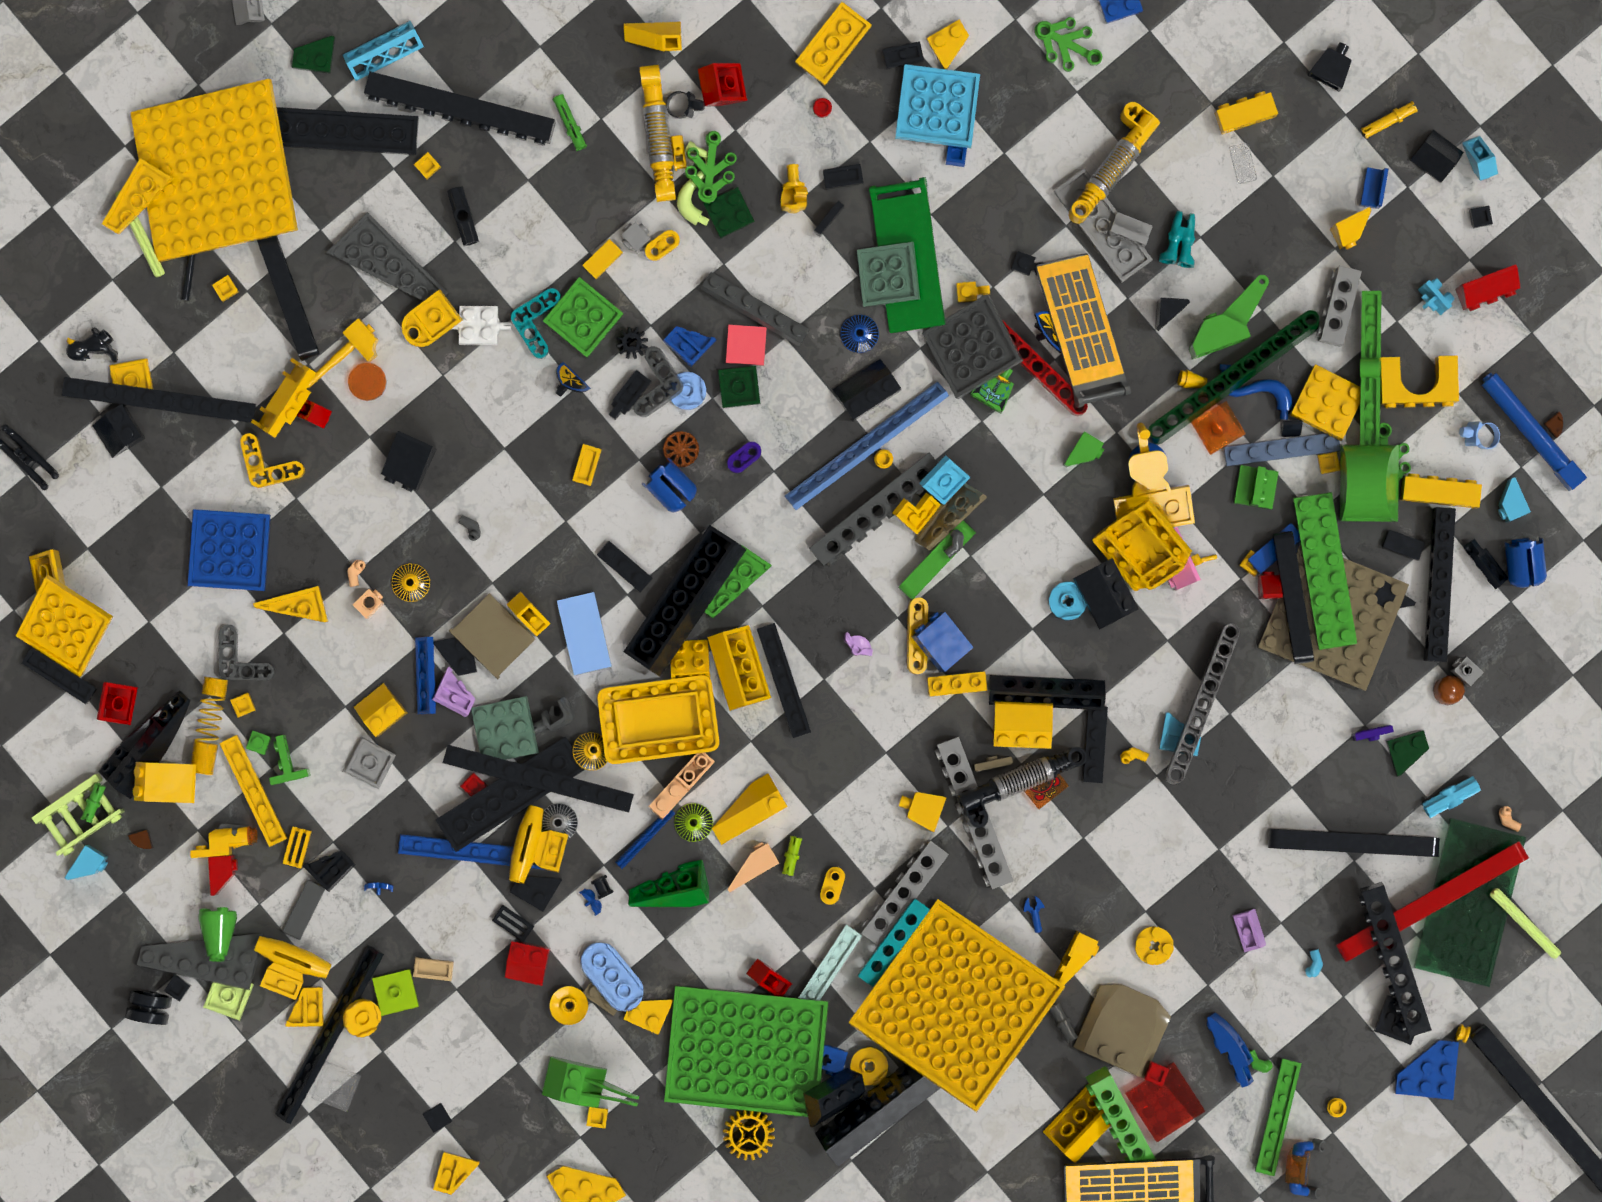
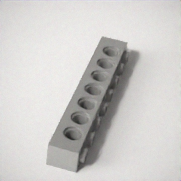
[935,737,1013,889]

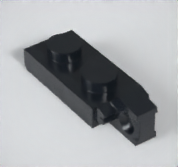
[609,370,652,420]
[1464,539,1508,589]

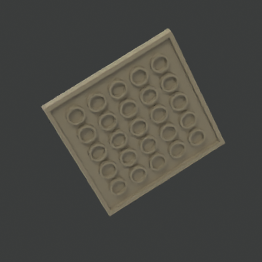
[1258,543,1409,691]

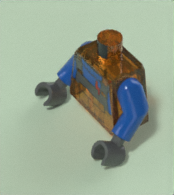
[1285,1138,1325,1199]

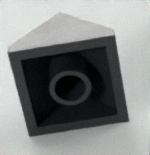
[1410,130,1464,183]
[1156,298,1190,331]

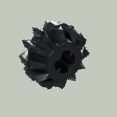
[616,327,648,359]

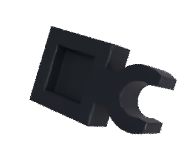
[1011,251,1044,277]

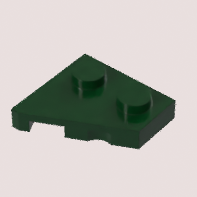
[292,36,335,74]
[1386,730,1429,777]

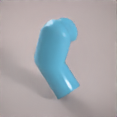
[1305,949,1323,978]

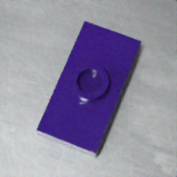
[1352,725,1394,741]

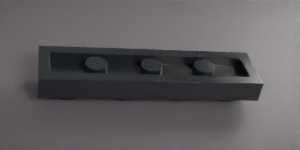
[22,647,97,704]
[1083,706,1108,783]

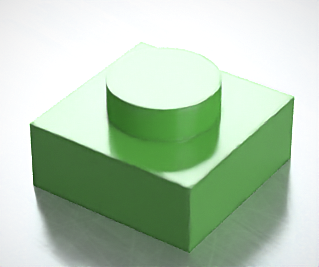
[246,730,272,755]

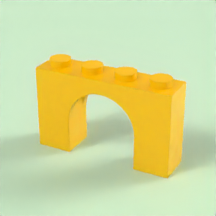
[1380,356,1459,408]

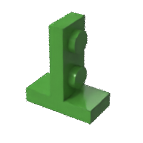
[269,735,311,785]

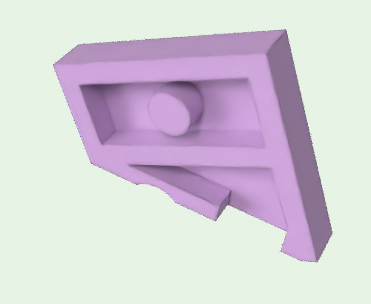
[432,667,475,717]

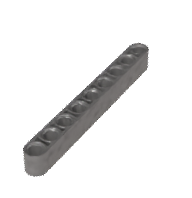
[1165,623,1240,785]

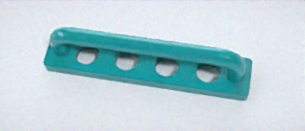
[858,898,930,987]

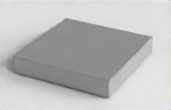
[344,737,396,789]

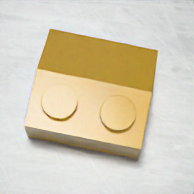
[354,683,408,737]

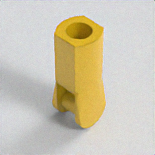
[670,135,687,171]

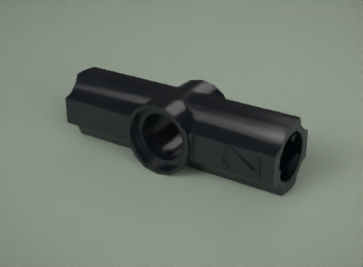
[447,186,479,246]

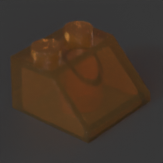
[1191,401,1246,455]

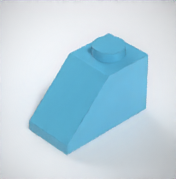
[1462,136,1498,181]
[1498,477,1531,523]
[65,845,108,880]

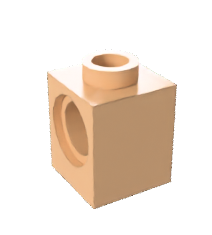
[353,589,384,619]

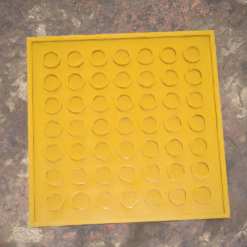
[130,79,298,262]
[849,899,1065,1113]

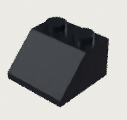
[92,404,145,458]

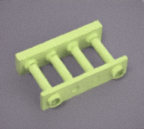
[32,774,125,856]

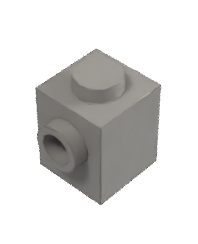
[621,222,651,254]
[1451,657,1484,687]

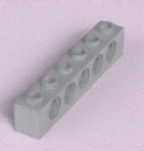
[860,840,949,946]

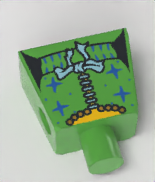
[971,369,1014,414]

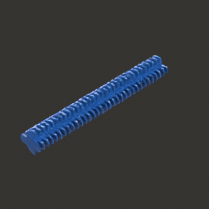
[616,810,676,869]

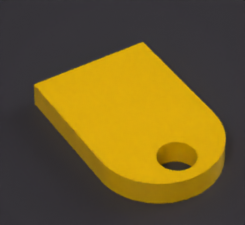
[402,290,463,347]

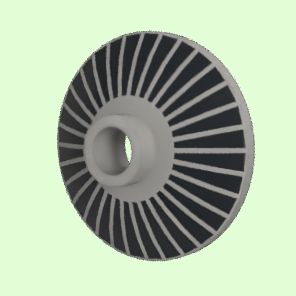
[542,803,578,839]

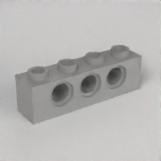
[1316,265,1362,347]

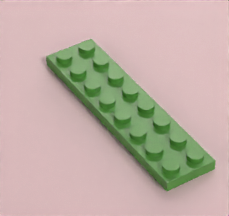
[1293,492,1357,650]

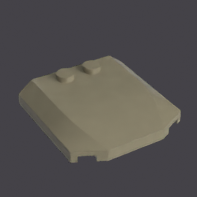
[1073,984,1171,1078]

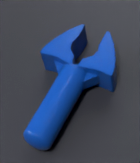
[1023,896,1045,933]

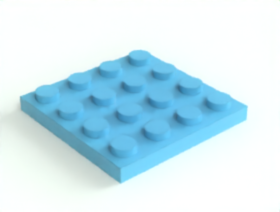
[895,64,980,148]

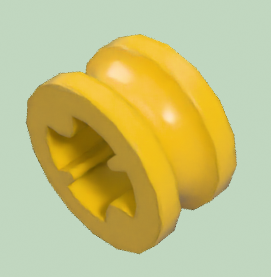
[1455,1024,1471,1043]

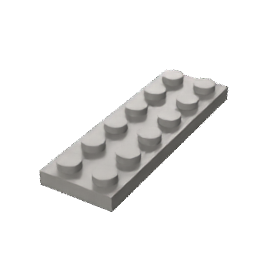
[1053,168,1153,283]

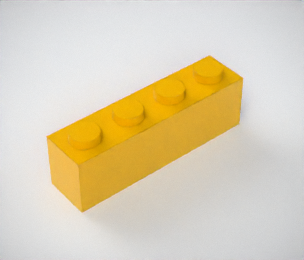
[1400,473,1482,509]

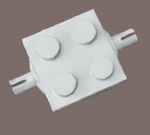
[452,306,511,345]

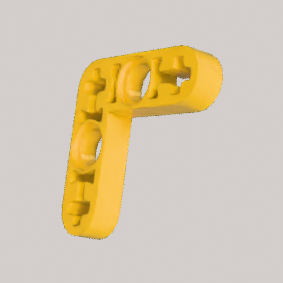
[240,433,305,488]

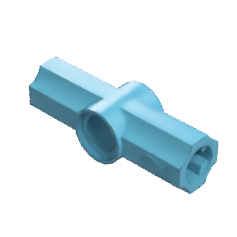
[1422,776,1481,818]

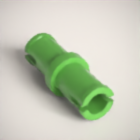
[81,782,106,823]

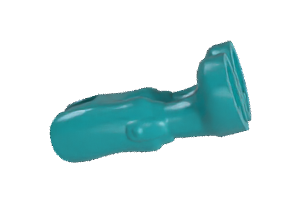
[1159,210,1195,268]

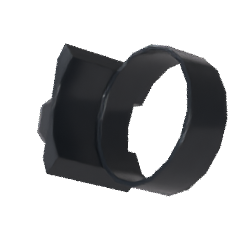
[666,91,705,119]

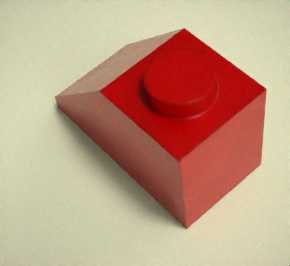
[297,400,332,429]
[1258,572,1283,599]
[208,855,238,896]
[746,958,792,996]

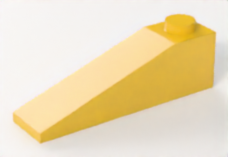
[712,773,788,845]
[1053,930,1100,985]

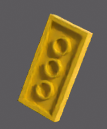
[795,2,872,86]

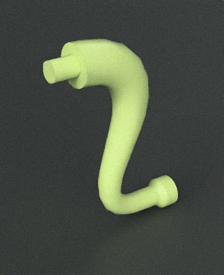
[677,141,710,226]

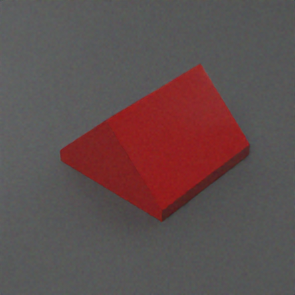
[97,682,138,725]

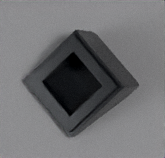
[1281,420,1303,437]

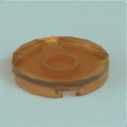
[348,363,387,401]

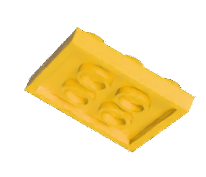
[1290,364,1361,441]

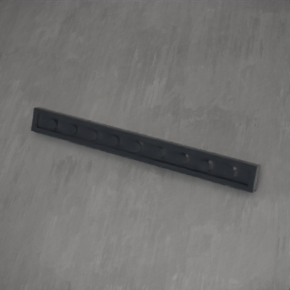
[62,377,256,423]
[443,745,634,813]
[275,945,384,1124]

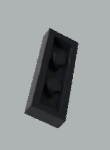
[597,541,653,593]

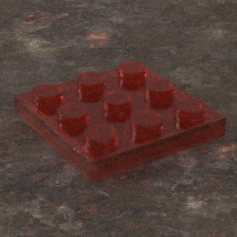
[1125,1062,1205,1142]

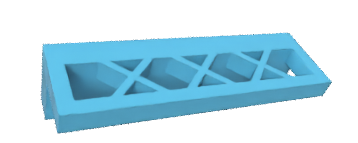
[343,21,424,81]

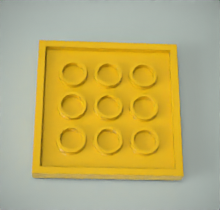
[16,575,113,677]

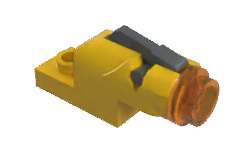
[190,823,258,858]

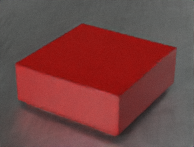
[460,772,488,797]
[1144,1061,1170,1087]

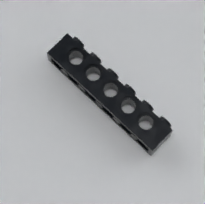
[989,675,1106,710]

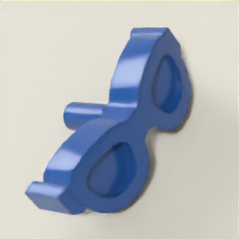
[364,882,393,895]
[579,889,602,916]

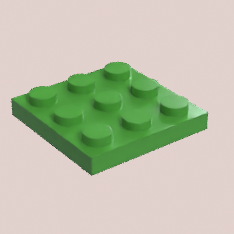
[543,277,624,358]

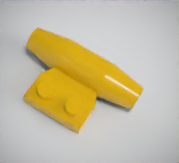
[509,805,568,884]
[254,936,332,1000]

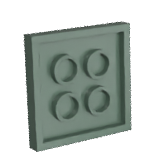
[857,242,920,307]
[471,696,539,760]

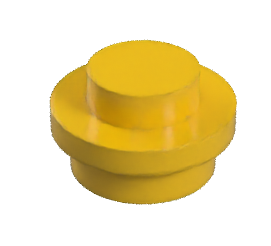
[874,449,893,469]
[1327,1098,1347,1117]

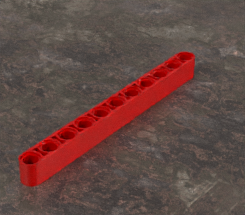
[1336,841,1529,962]

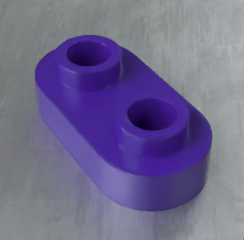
[727,442,762,473]

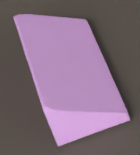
[1233,909,1266,952]

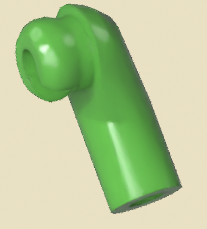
[1250,1050,1273,1073]

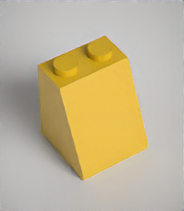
[133,762,196,803]

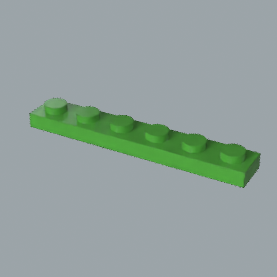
[1255,1058,1302,1176]

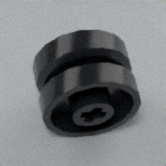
[125,990,172,1025]

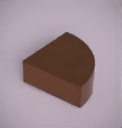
[1544,411,1563,439]
[128,830,153,849]

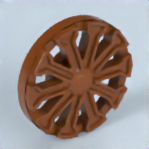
[663,431,699,467]

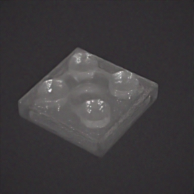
[311,1061,362,1112]

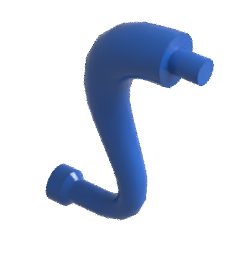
[1219,364,1293,420]

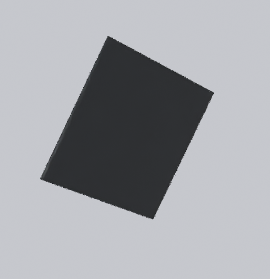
[422,1103,452,1133]

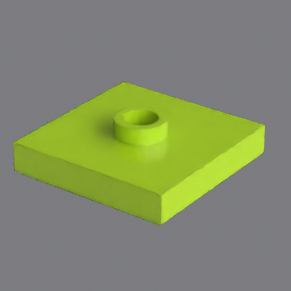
[372,969,419,1016]

